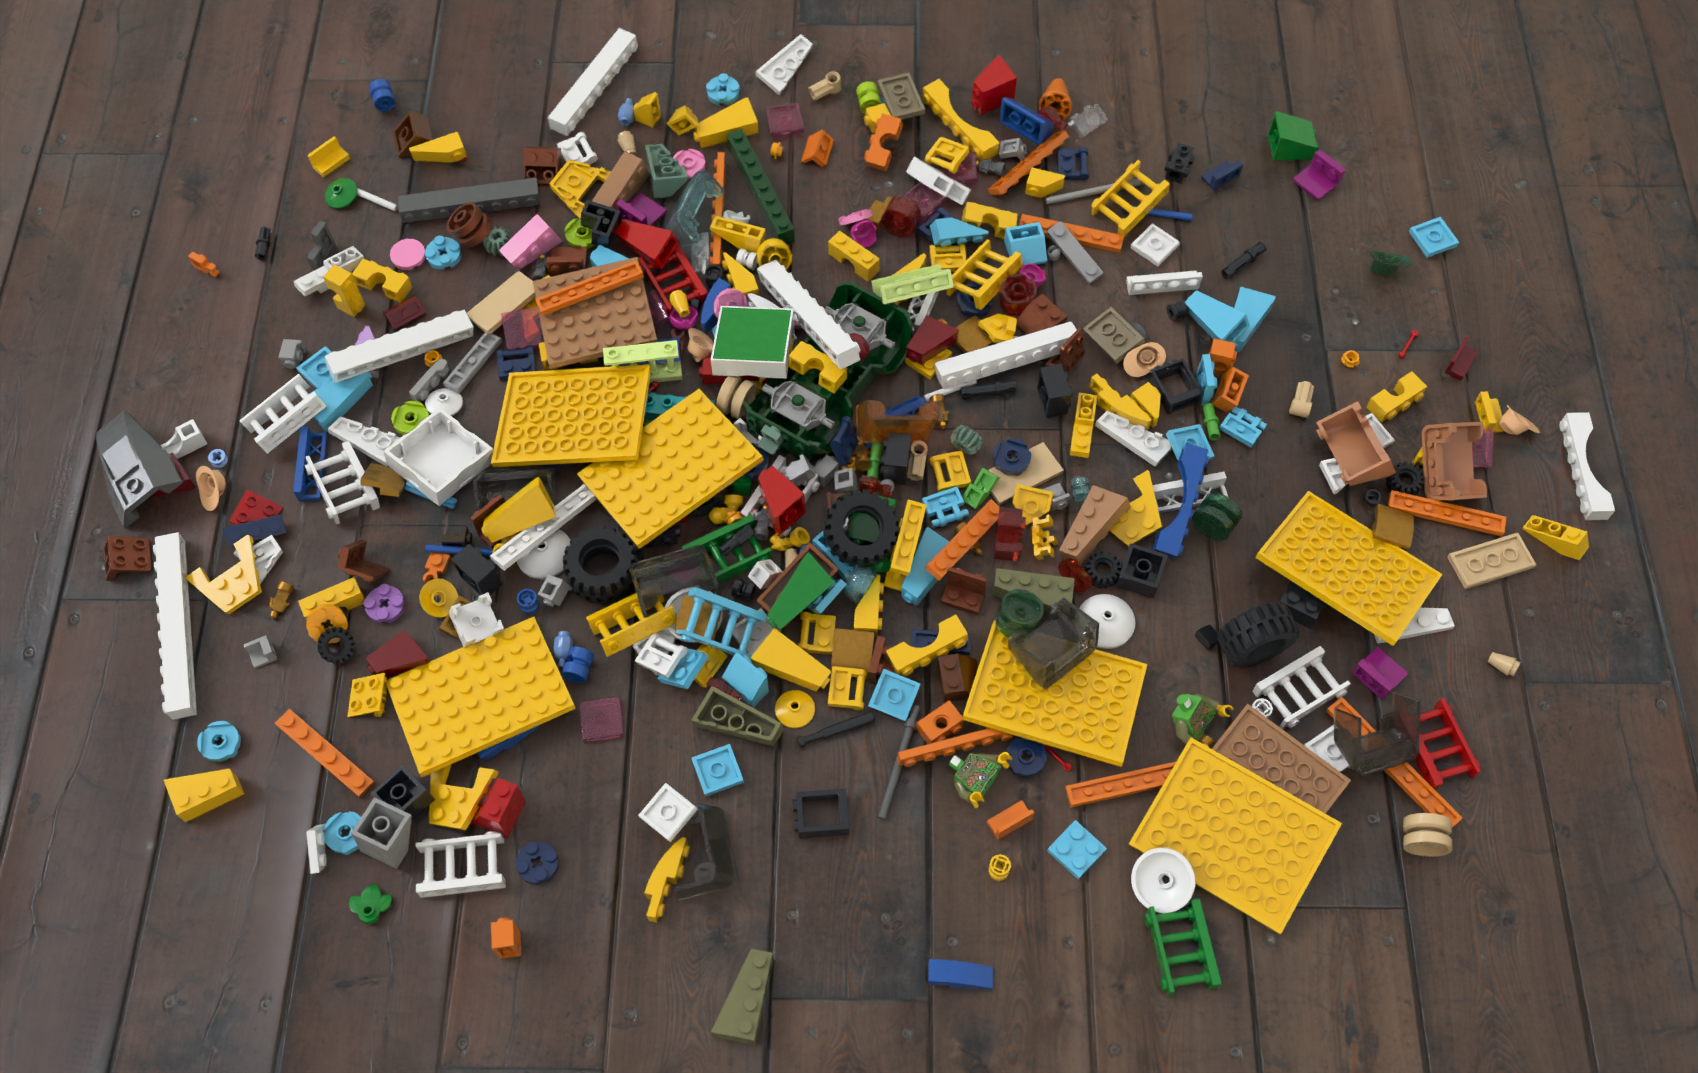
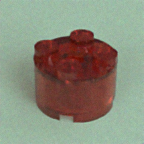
[881,195,921,237]
[999,274,1037,316]

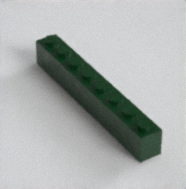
[727,129,795,244]

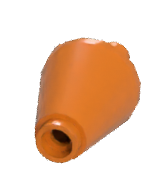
[1038,78,1072,122]

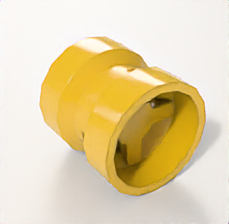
[988,854,1011,881]

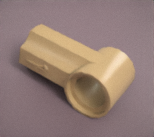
[808,72,841,100]
[1289,381,1314,418]
[907,441,928,481]

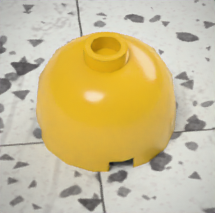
[756,238,792,269]

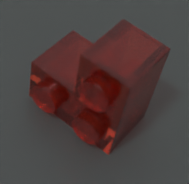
[994,507,1026,561]

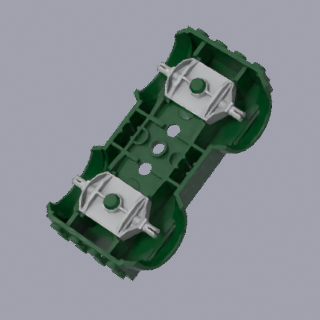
[744,280,912,464]

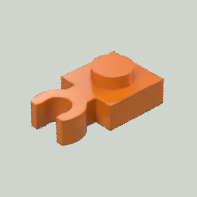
[188,251,220,277]
[423,552,451,583]

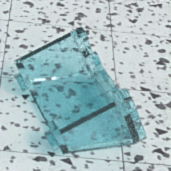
[663,170,725,247]

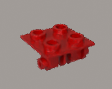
[229,490,282,539]

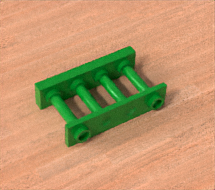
[682,514,772,590]
[1144,899,1222,997]

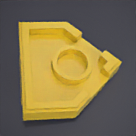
[978,313,1017,343]
[1012,484,1054,525]

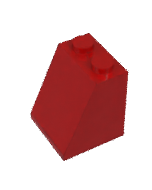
[971,55,1017,115]
[758,466,806,537]
[470,778,526,838]

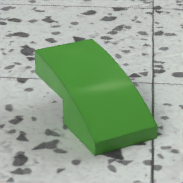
[962,468,1000,509]

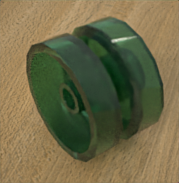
[1192,492,1243,541]
[995,589,1044,640]

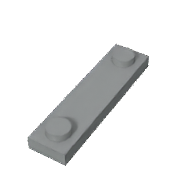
[1047,221,1104,285]
[443,332,502,394]

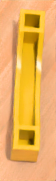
[922,79,1000,161]

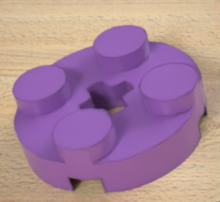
[363,584,405,624]

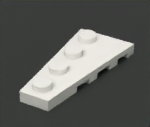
[756,34,813,96]
[1095,411,1172,467]
[328,417,400,467]
[1374,608,1454,644]

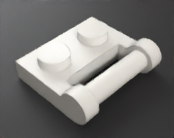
[557,132,598,164]
[635,633,688,678]

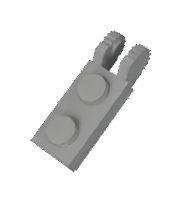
[409,359,450,403]

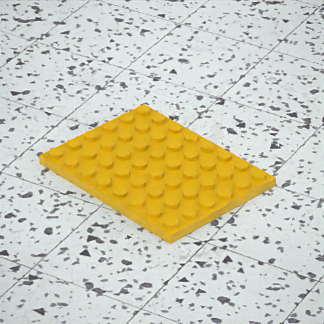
[491,364,652,467]
[577,389,764,549]
[1255,491,1443,646]
[386,617,576,777]
[962,620,1147,767]
[1129,738,1342,934]

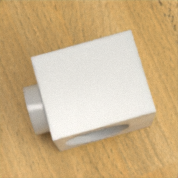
[748,559,783,589]

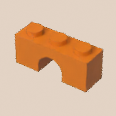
[864,113,903,172]

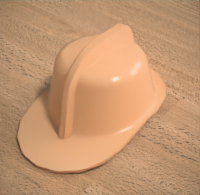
[687,328,713,362]
[1123,342,1166,377]
[1499,405,1540,435]
[196,466,226,511]

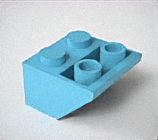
[1004,222,1047,266]
[722,652,769,708]

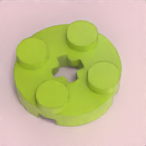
[565,218,594,251]
[391,401,429,435]

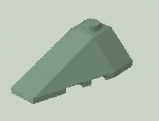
[645,144,688,198]

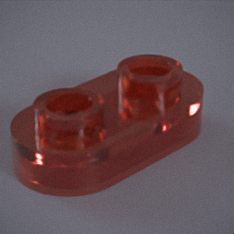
[1058,558,1092,592]

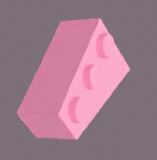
[499,214,563,270]

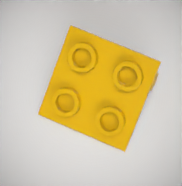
[347,673,387,718]

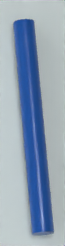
[1122,205,1192,221]
[425,544,493,556]

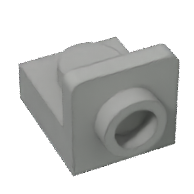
[999,138,1027,162]
[1043,483,1071,511]

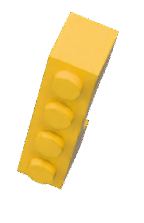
[886,615,968,676]

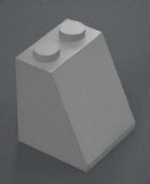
[351,797,412,869]

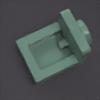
[758,425,784,455]

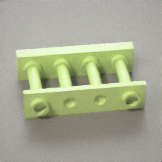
[871,264,954,304]
[603,340,682,383]

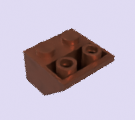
[523,146,561,184]

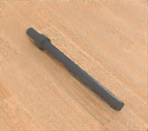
[878,705,921,820]

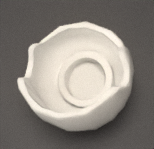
[723,210,750,224]

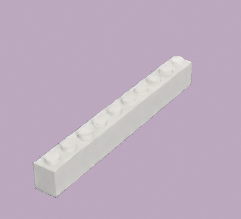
[757,260,860,370]
[153,532,197,720]

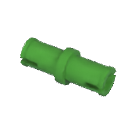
[1202,403,1221,440]
[866,443,883,482]

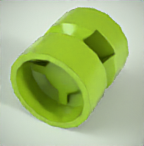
[856,82,881,114]

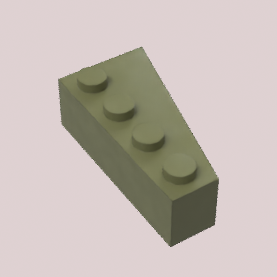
[993,568,1074,623]
[691,686,784,747]
[711,949,773,1046]

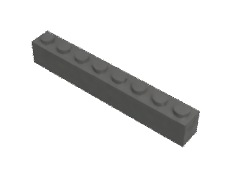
[398,178,541,223]

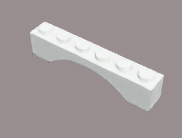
[1559,412,1615,520]

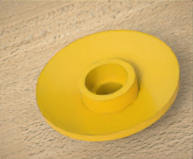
[419,579,458,618]
[775,690,815,728]

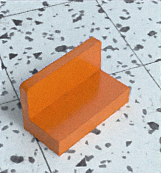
[801,130,834,167]
[987,800,1035,840]

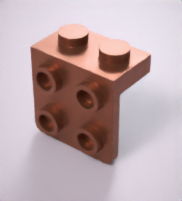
[546,247,587,276]
[1046,328,1085,373]
[337,539,390,582]

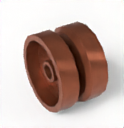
[446,202,492,248]

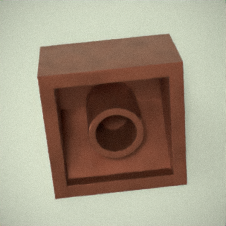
[1016,294,1067,335]

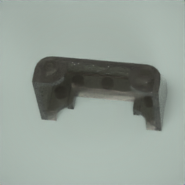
[1008,598,1100,689]

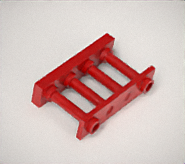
[639,244,708,316]
[1394,698,1481,790]

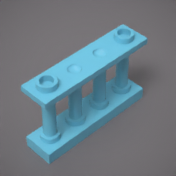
[675,587,767,659]

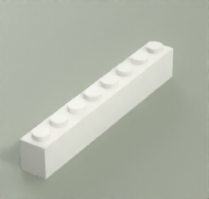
[548,28,638,136]
[325,310,473,383]
[935,322,1077,389]

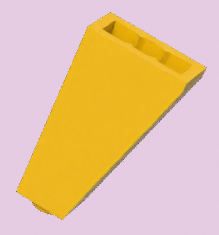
[693,97,759,148]
[482,477,556,543]
[750,628,831,692]

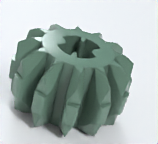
[483,226,512,256]
[950,425,983,455]

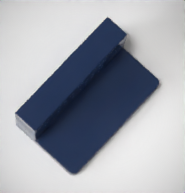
[1201,160,1243,191]

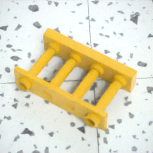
[1091,160,1170,237]
[946,239,1023,310]
[884,500,927,591]
[586,583,678,657]

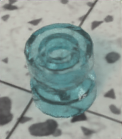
[1070,477,1090,502]

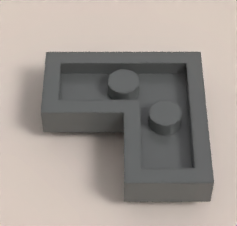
[307,221,335,270]

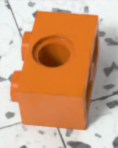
[1209,339,1237,377]
[1212,367,1249,413]
[916,700,964,744]
[491,918,522,959]

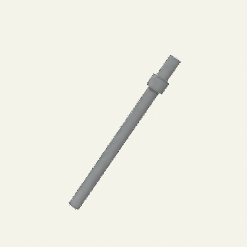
[1045,179,1144,204]

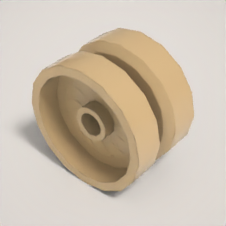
[716,376,757,420]
[1403,813,1452,857]

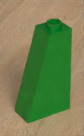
[767,552,835,630]

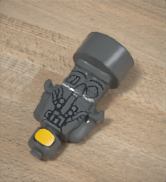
[973,159,1006,176]
[532,254,548,281]
[753,505,772,540]

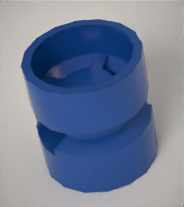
[369,79,396,111]
[561,646,594,683]

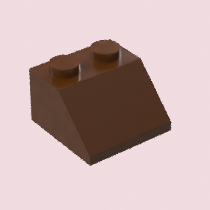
[392,110,433,158]
[937,654,978,702]

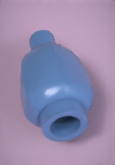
[618,98,634,126]
[554,631,573,668]

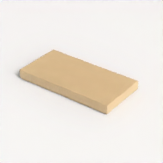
[467,271,536,335]
[989,442,1064,506]
[1447,533,1536,589]

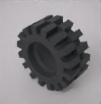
[1386,462,1425,495]
[1085,551,1121,588]
[317,627,355,664]

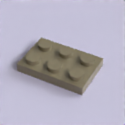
[878,73,925,120]
[1083,307,1145,364]

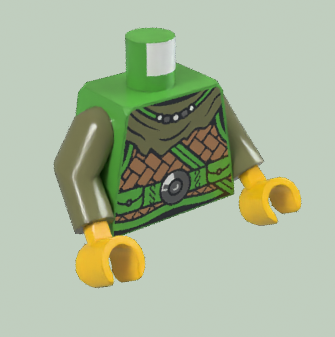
[1172,693,1233,748]
[949,752,1013,808]

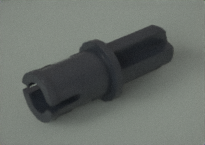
[255,226,271,260]
[718,525,754,556]

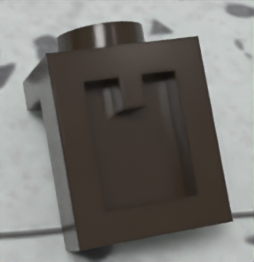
[441,526,472,547]

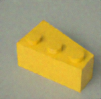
[164,769,244,823]

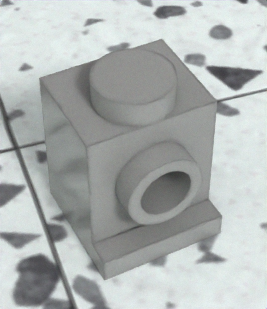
[278,339,307,369]
[784,454,816,487]
[811,455,839,487]
[834,467,858,493]
[537,574,572,608]

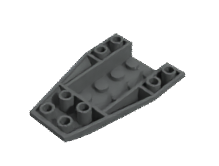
[96,410,183,528]

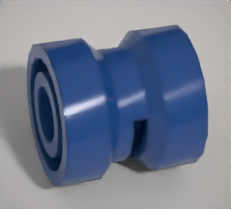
[517,589,540,615]

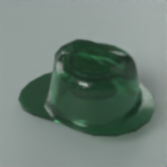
[1370,250,1413,276]

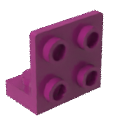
[1293,149,1346,200]
[616,193,666,226]
[1351,647,1408,700]

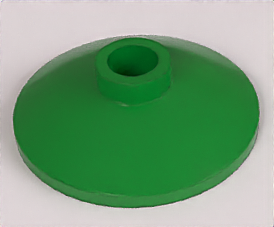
[325,178,358,209]

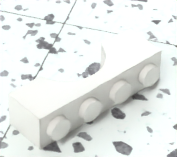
[161,419,207,459]

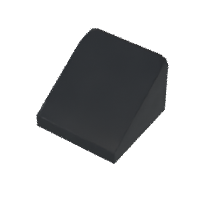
[1195,624,1219,650]

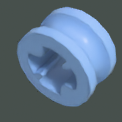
[208,449,228,468]

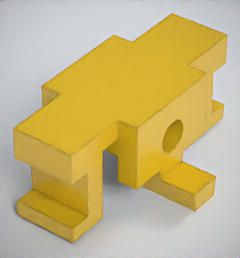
[1032,515,1058,560]

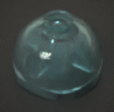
[843,565,879,604]

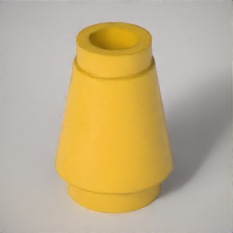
[669,290,690,317]

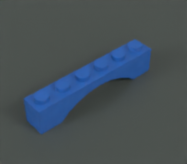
[1152,443,1209,560]

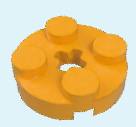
[306,604,348,644]

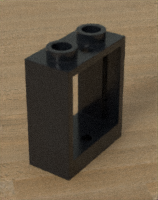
[1148,358,1204,414]
[793,789,849,839]

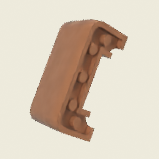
[1316,401,1396,486]
[1422,422,1487,500]

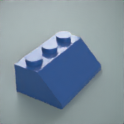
[1000,98,1054,146]

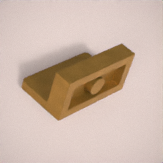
[866,196,894,234]

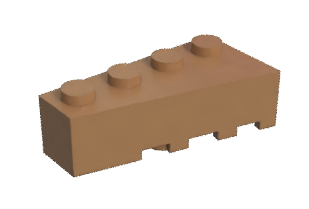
[592,151,650,209]
[1059,485,1131,566]

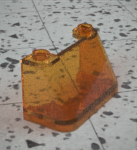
[856,400,940,444]

